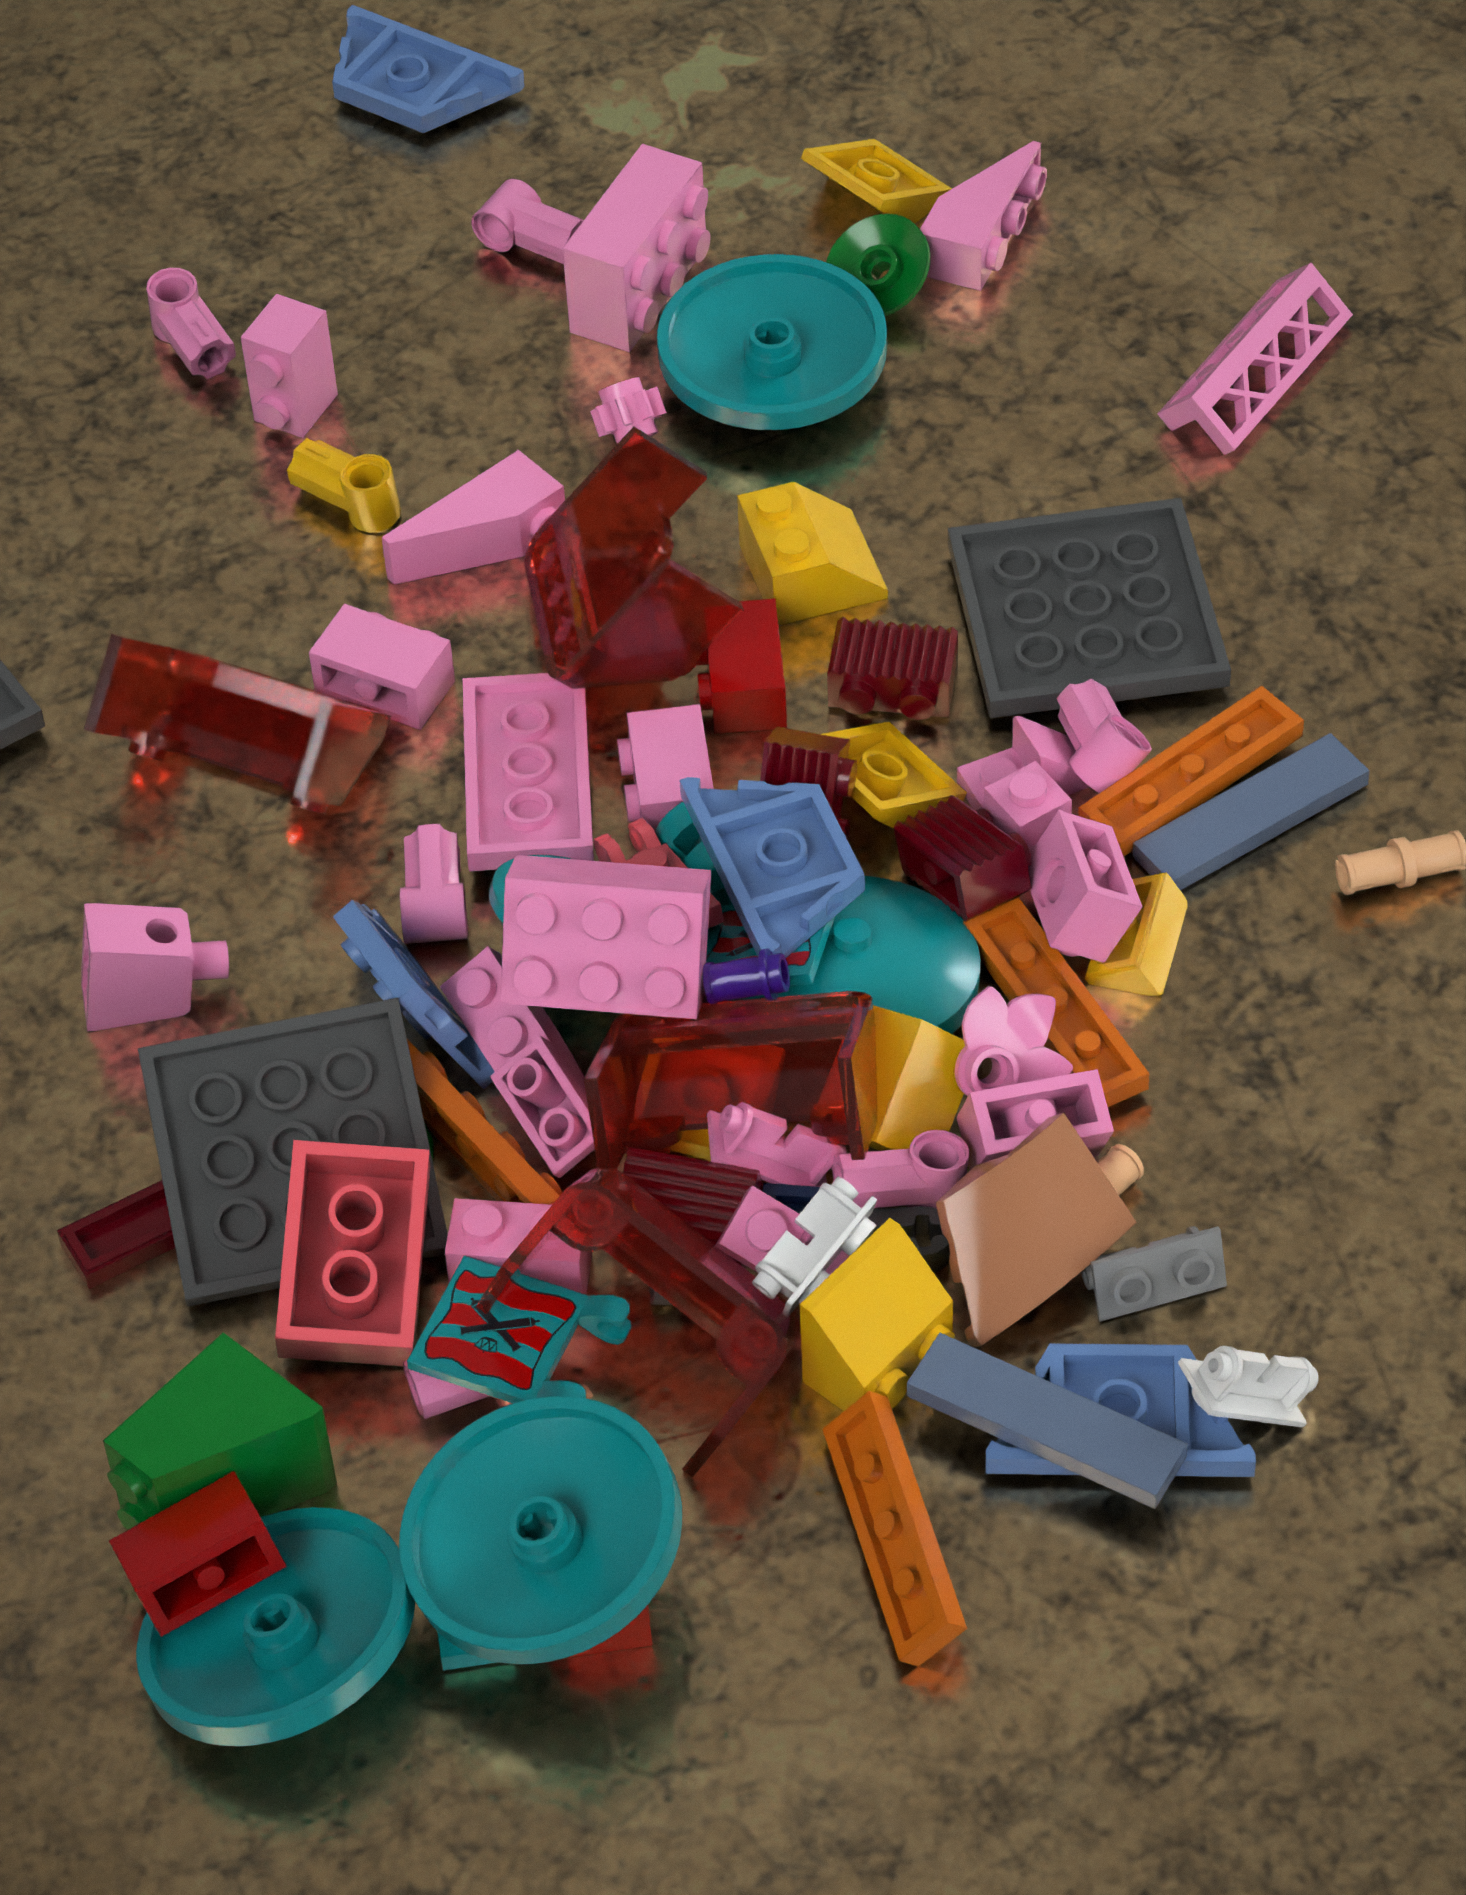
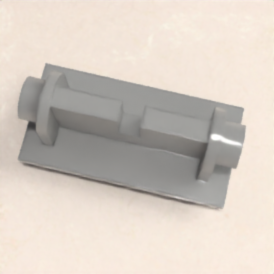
[1081,1226,1227,1322]

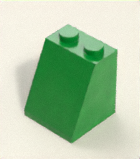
[103,1332,337,1530]

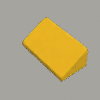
[1085,872,1187,996]

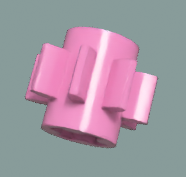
[590,377,667,447]

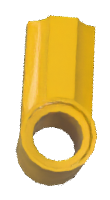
[287,438,401,533]

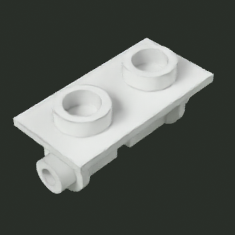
[752,1177,877,1318]
[1177,1346,1318,1428]

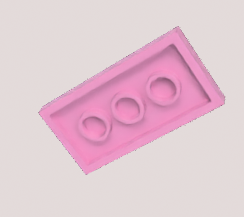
[463,671,594,871]

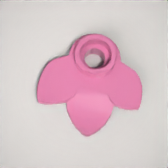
[955,986,1073,1097]

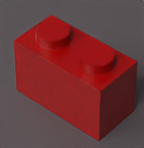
[693,598,787,734]
[109,1471,287,1637]

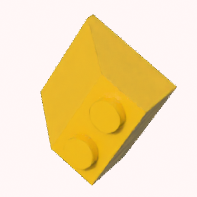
[737,482,888,626]
[800,1218,955,1411]

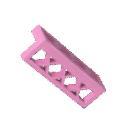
[1157,263,1353,455]

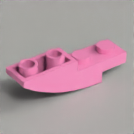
[440,946,610,1178]

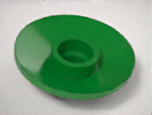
[826,214,931,316]

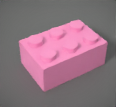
[562,144,711,352]
[500,855,711,1019]

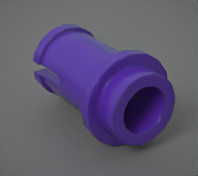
[703,949,790,1004]

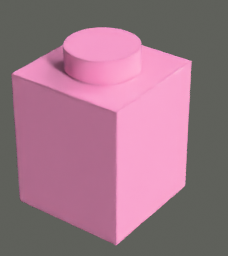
[984,761,1072,852]

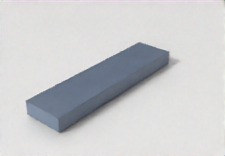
[1132,733,1370,890]
[907,1333,1188,1509]

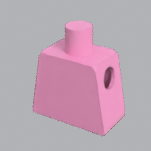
[81,903,229,1031]

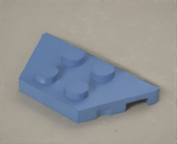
[332,5,525,133]
[679,777,865,958]
[333,900,494,1089]
[986,1343,1256,1477]

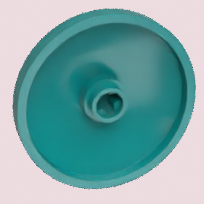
[657,254,887,430]
[728,876,981,1064]
[399,1396,683,1664]
[136,1507,416,1747]

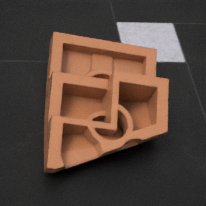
[936,1113,1137,1347]

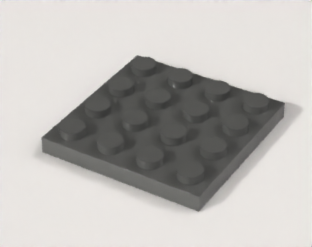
[948,498,1231,718]
[138,998,448,1307]

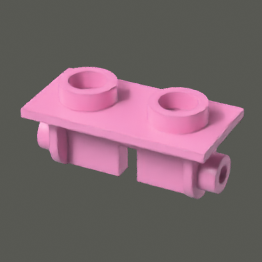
[707,1102,847,1187]

